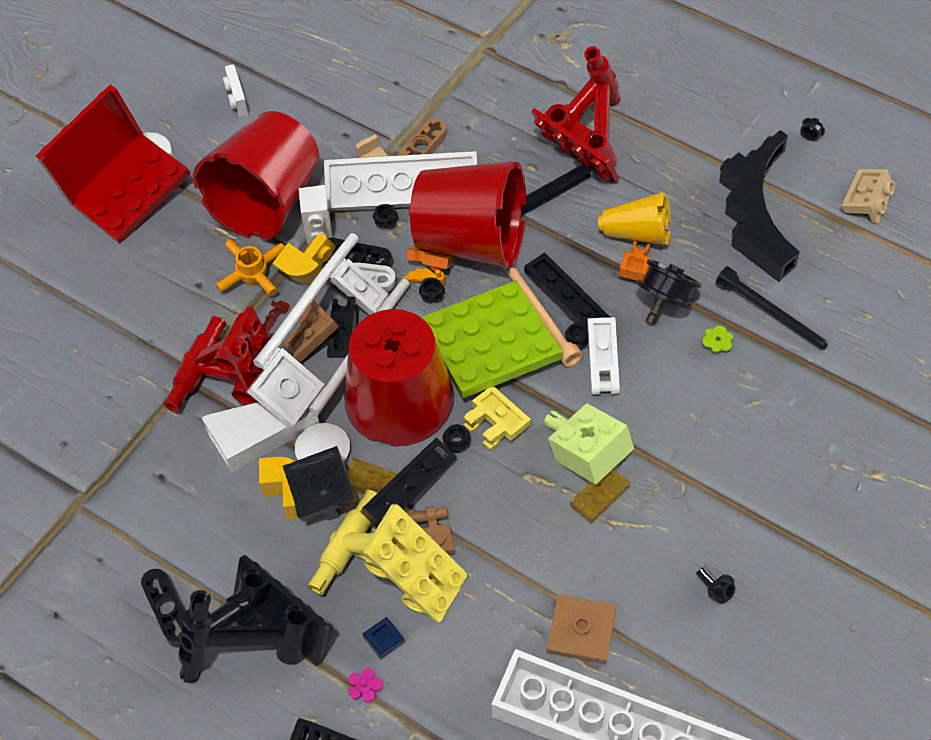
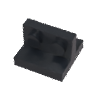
[283,446,357,521]

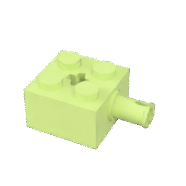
[544,403,634,485]

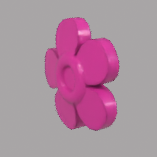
[348,668,383,703]

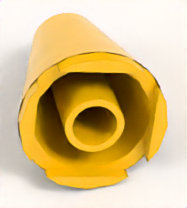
[598,192,671,245]

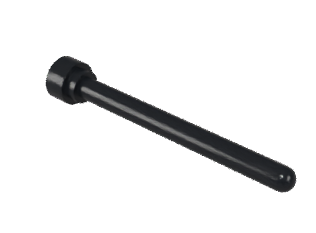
[715,266,828,349]

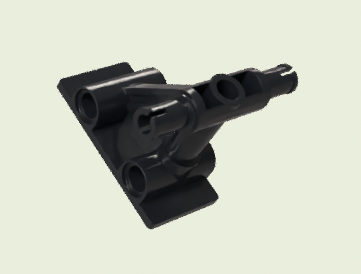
[178,555,330,683]

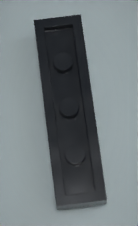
[524,252,611,328]
[360,437,457,528]

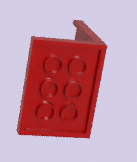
[36,84,191,244]

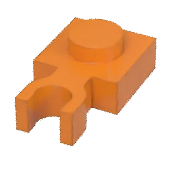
[618,240,651,281]
[406,246,455,271]

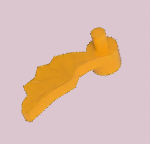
[402,268,446,285]

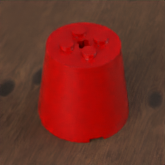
[193,111,319,240]
[409,161,526,268]
[344,309,454,447]

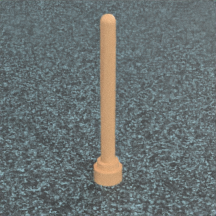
[508,268,583,367]

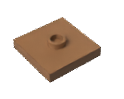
[547,594,617,664]

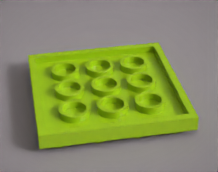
[421,280,563,399]

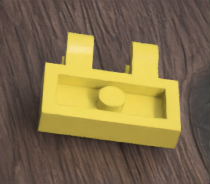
[463,386,531,451]

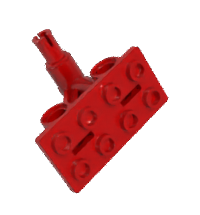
[531,46,621,183]
[163,306,269,412]

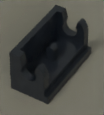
[327,297,358,358]

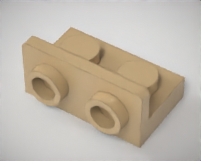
[842,169,895,224]

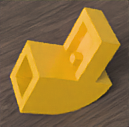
[272,232,336,284]
[259,457,298,520]

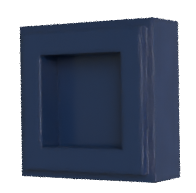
[362,617,405,660]

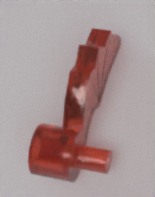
[263,300,290,333]

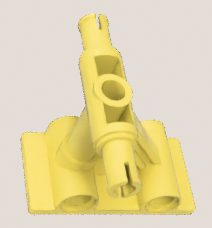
[307,490,467,622]

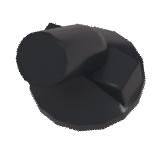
[696,566,735,604]

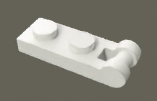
[587,317,620,395]

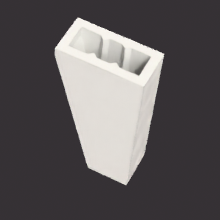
[202,402,321,473]

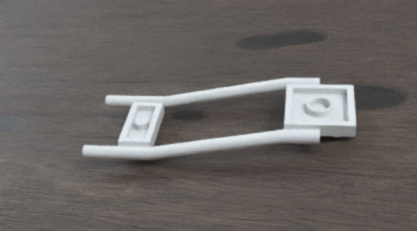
[247,233,410,428]

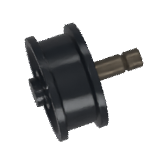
[636,259,702,325]

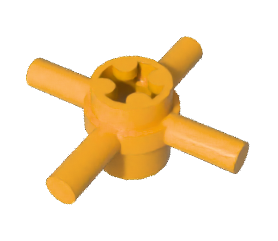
[215,239,284,296]

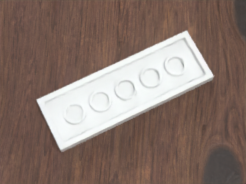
[324,151,477,212]

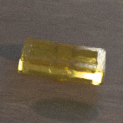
[347,457,397,493]
[570,469,630,524]

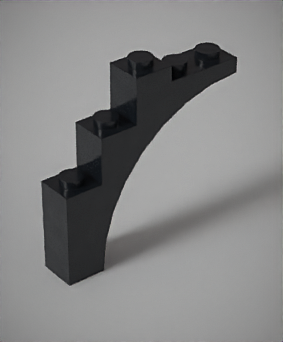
[719,130,800,282]

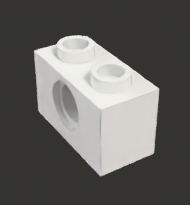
[299,185,332,244]

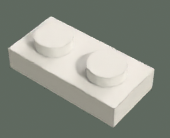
[222,64,248,118]

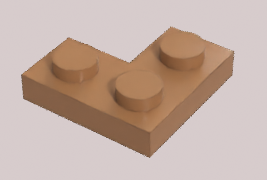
[281,299,339,363]

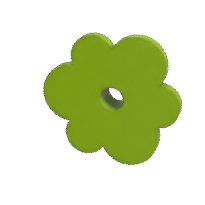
[702,325,733,353]

